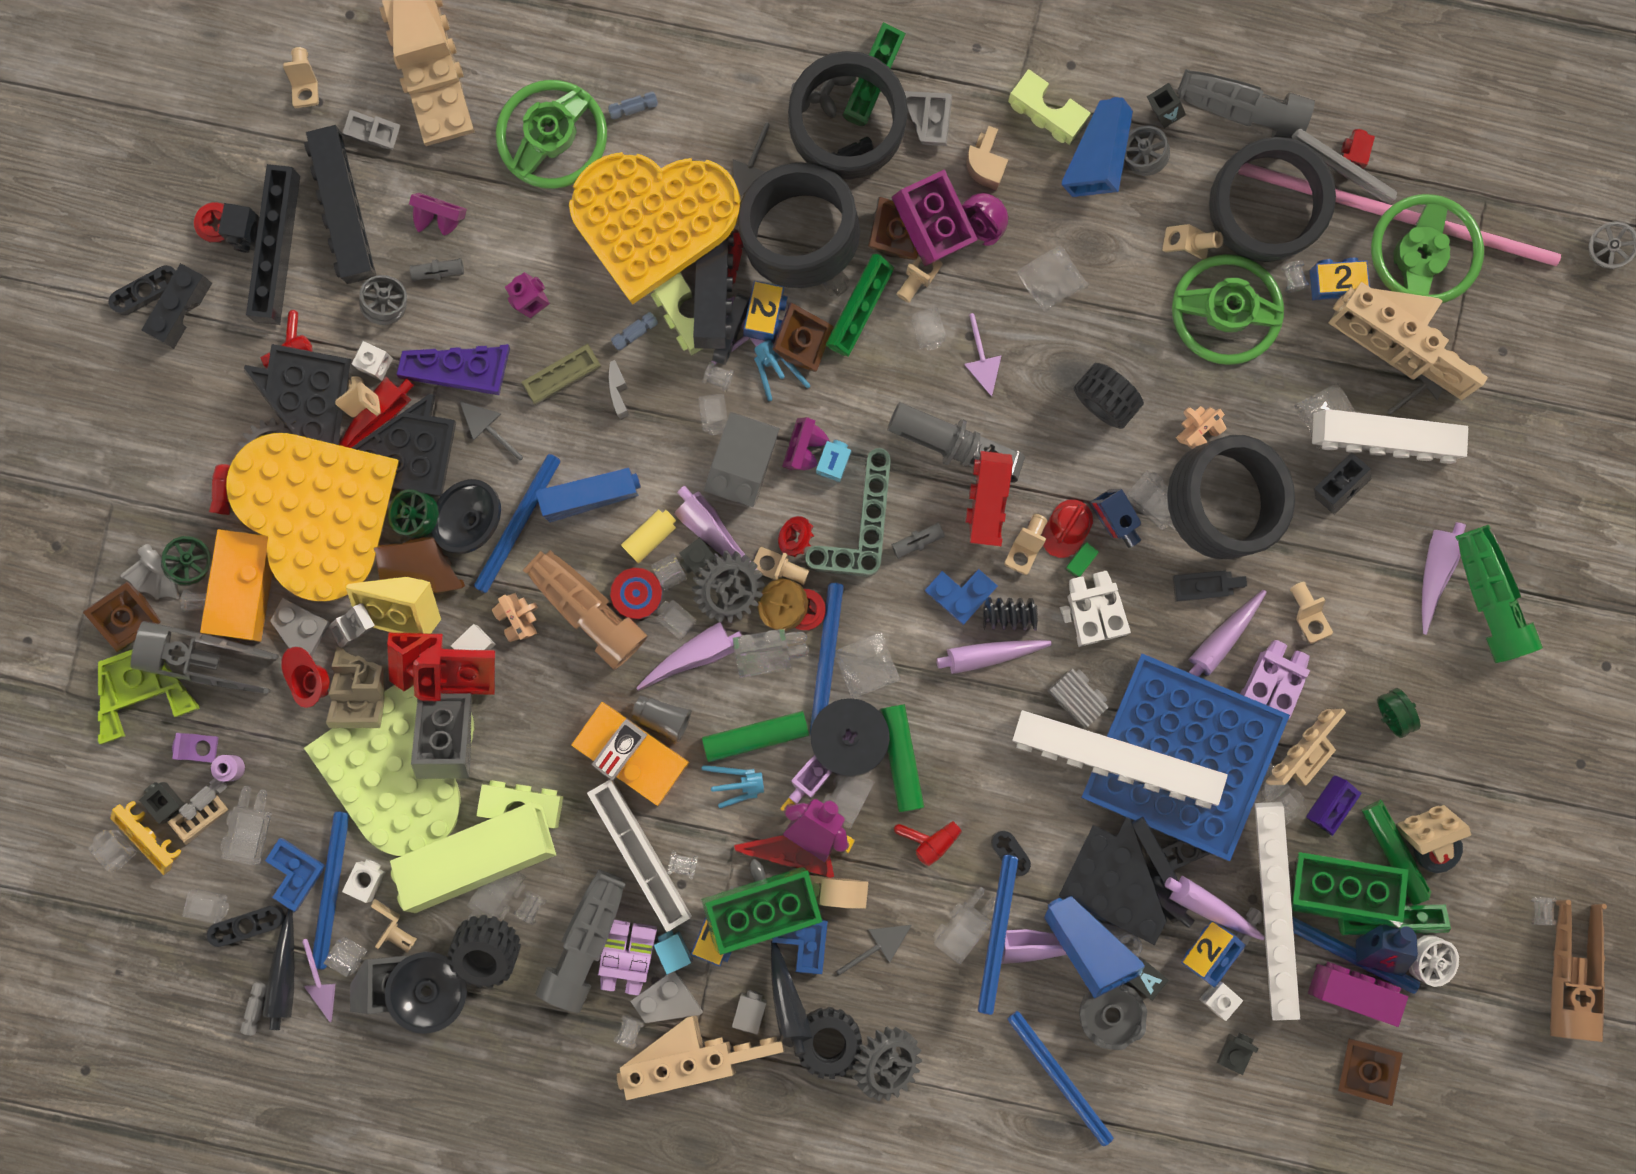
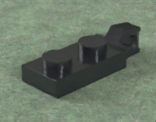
[1172,570,1247,602]

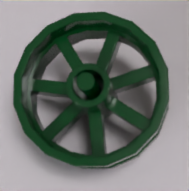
[388,489,439,538]
[161,536,211,586]
[1377,688,1421,738]

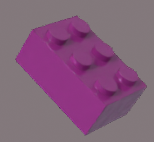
[891,169,978,267]
[1308,961,1409,1027]

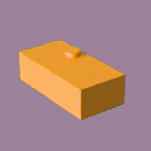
[200,529,273,642]
[572,702,690,806]

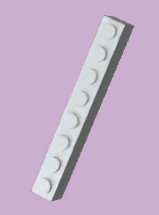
[1013,710,1228,809]
[1254,802,1300,1020]

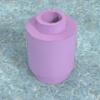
[211,755,245,782]

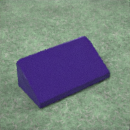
[1306,776,1362,836]

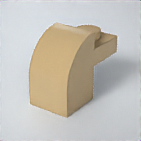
[966,126,1008,191]
[809,875,868,908]

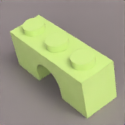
[1008,69,1091,145]
[650,272,702,355]
[476,780,563,828]

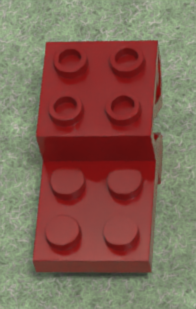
[387,632,495,701]

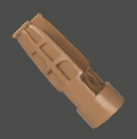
[523,550,648,670]
[1550,900,1607,1042]

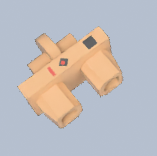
[1176,406,1226,449]
[492,593,538,642]

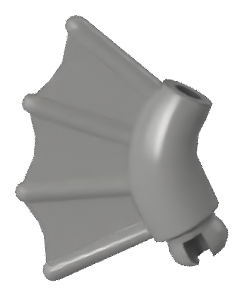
[120,544,180,600]

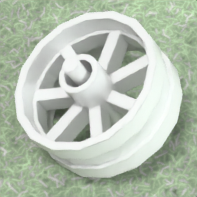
[1409,935,1459,987]

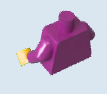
[780,798,855,862]

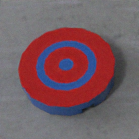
[610,568,663,620]

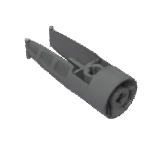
[1177,69,1315,139]
[130,621,279,694]
[535,869,626,1013]

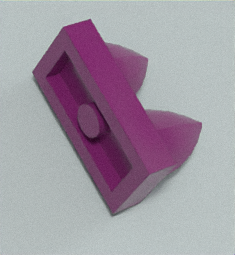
[409,193,467,236]
[782,417,830,470]

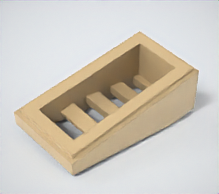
[168,795,228,845]

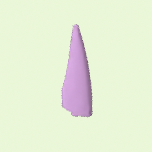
[674,486,758,570]
[1422,522,1466,635]
[1188,590,1267,677]
[637,622,744,691]
[937,640,1051,674]
[789,731,857,804]
[1165,876,1265,940]
[1001,929,1067,964]

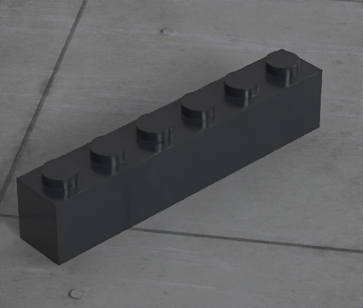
[304,125,377,284]
[246,164,301,325]
[693,231,734,349]

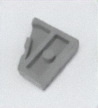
[904,91,952,146]
[270,598,331,657]
[630,971,703,1023]

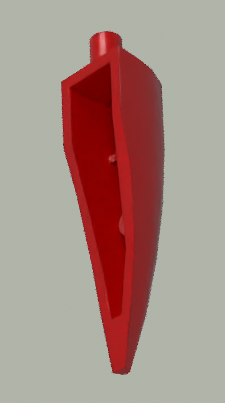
[339,377,414,448]

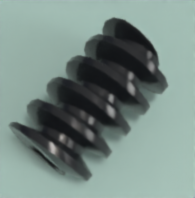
[983,597,1038,631]

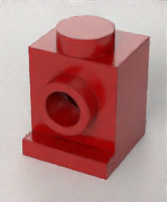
[1341,129,1375,169]

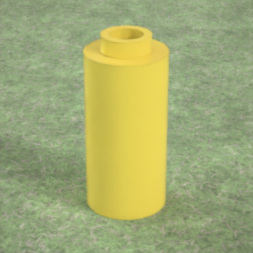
[621,509,676,564]

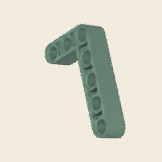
[805,448,891,577]

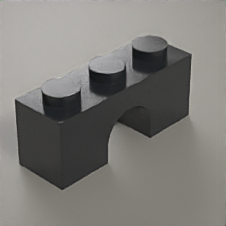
[142,263,212,349]

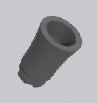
[631,696,692,744]

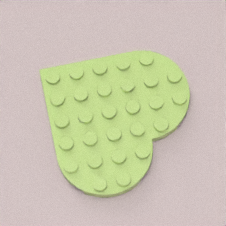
[304,685,474,856]

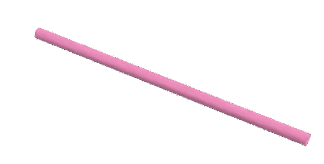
[1238,163,1561,266]

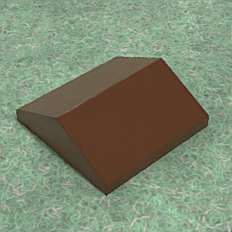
[868,197,918,260]
[772,302,833,372]
[83,581,161,652]
[1338,1038,1403,1106]

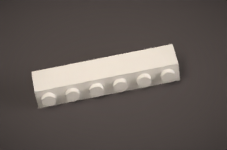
[1312,409,1468,464]
[587,779,692,932]

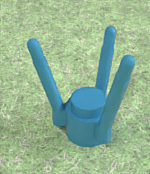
[754,340,810,402]
[701,765,764,808]

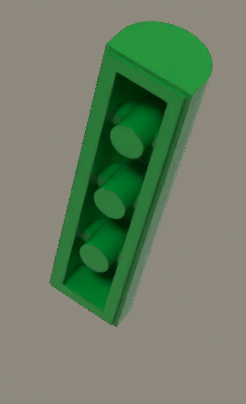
[842,22,906,126]
[826,254,894,357]
[879,704,924,812]
[702,711,810,762]
[1361,799,1431,905]
[1338,904,1451,935]

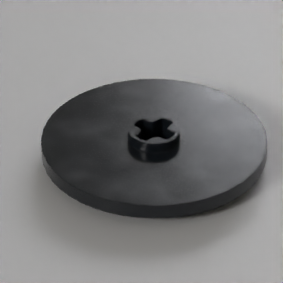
[811,698,889,777]

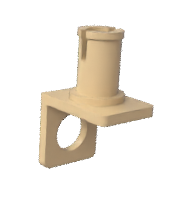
[283,47,319,108]
[1162,224,1223,259]
[896,255,943,303]
[335,376,380,417]
[1004,514,1048,575]
[754,547,810,585]
[1290,582,1333,644]
[371,899,417,953]

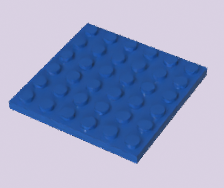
[1081,654,1290,861]

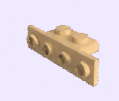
[1266,709,1346,786]

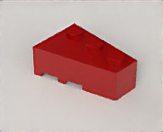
[965,451,1013,547]

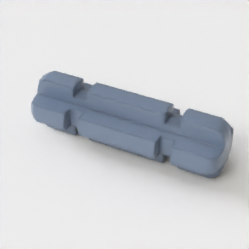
[608,92,658,120]
[611,312,658,350]

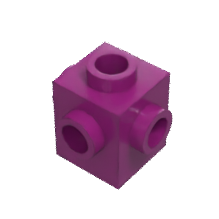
[505,272,550,318]

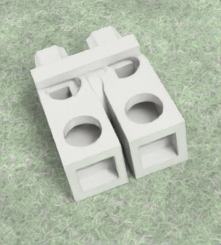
[1067,571,1131,647]

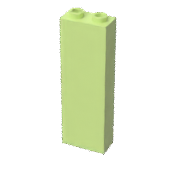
[390,802,556,913]

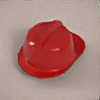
[1042,500,1093,558]
[281,646,330,708]

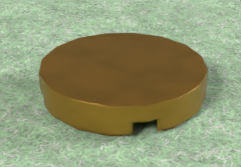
[758,579,808,631]

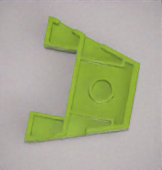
[98,649,200,745]

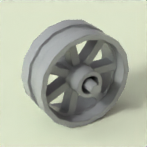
[1588,221,1636,269]

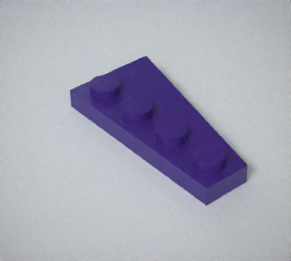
[397,344,510,395]

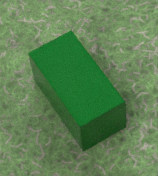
[1065,542,1099,578]

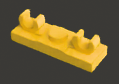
[110,801,181,875]

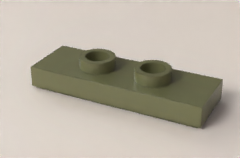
[521,344,602,405]

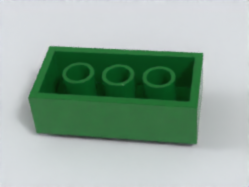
[1291,852,1408,928]
[701,867,822,955]

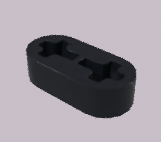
[991,830,1031,876]

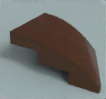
[374,537,465,593]

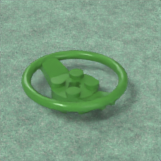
[496,80,607,189]
[1371,194,1484,304]
[1172,255,1284,365]

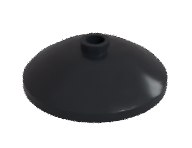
[432,479,501,554]
[385,952,467,1034]

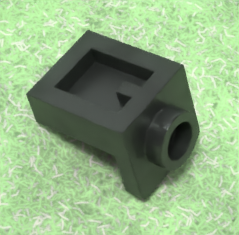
[1217,1032,1259,1075]

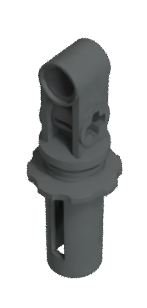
[887,402,1025,483]

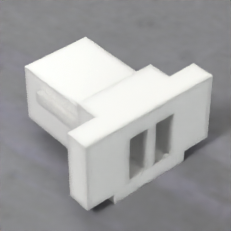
[1059,606,1072,623]

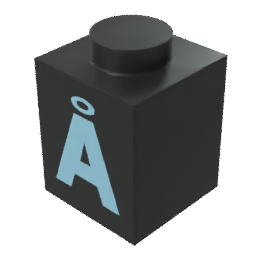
[1146,83,1186,129]
[1128,957,1169,1001]

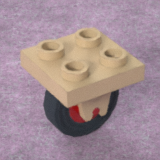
[1396,805,1471,873]

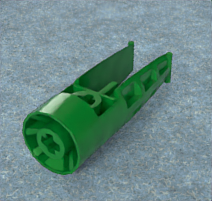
[1455,525,1543,663]

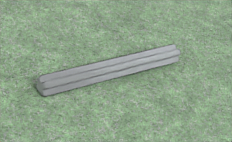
[1292,129,1397,204]

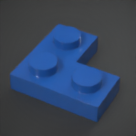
[925,569,998,625]
[265,838,326,912]
[772,920,828,974]

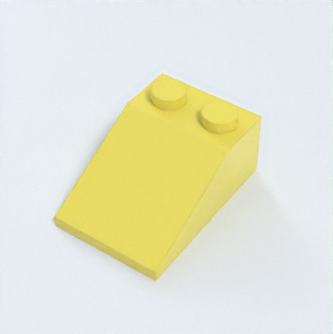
[346,577,441,634]

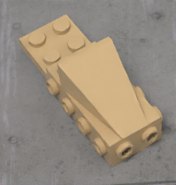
[380,0,475,146]
[1328,282,1488,401]
[617,1015,785,1100]

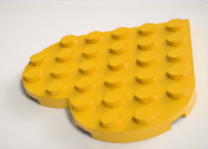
[569,152,741,305]
[226,433,399,602]

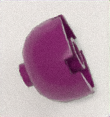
[962,193,1009,246]

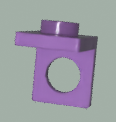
[172,733,218,763]

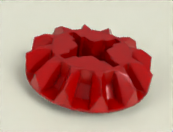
[194,202,224,243]
[778,516,814,557]
[795,589,826,631]

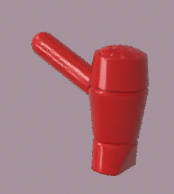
[260,310,313,369]
[209,464,231,515]
[894,821,962,866]

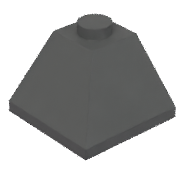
[350,955,410,1014]

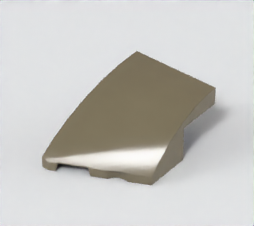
[326,647,384,728]

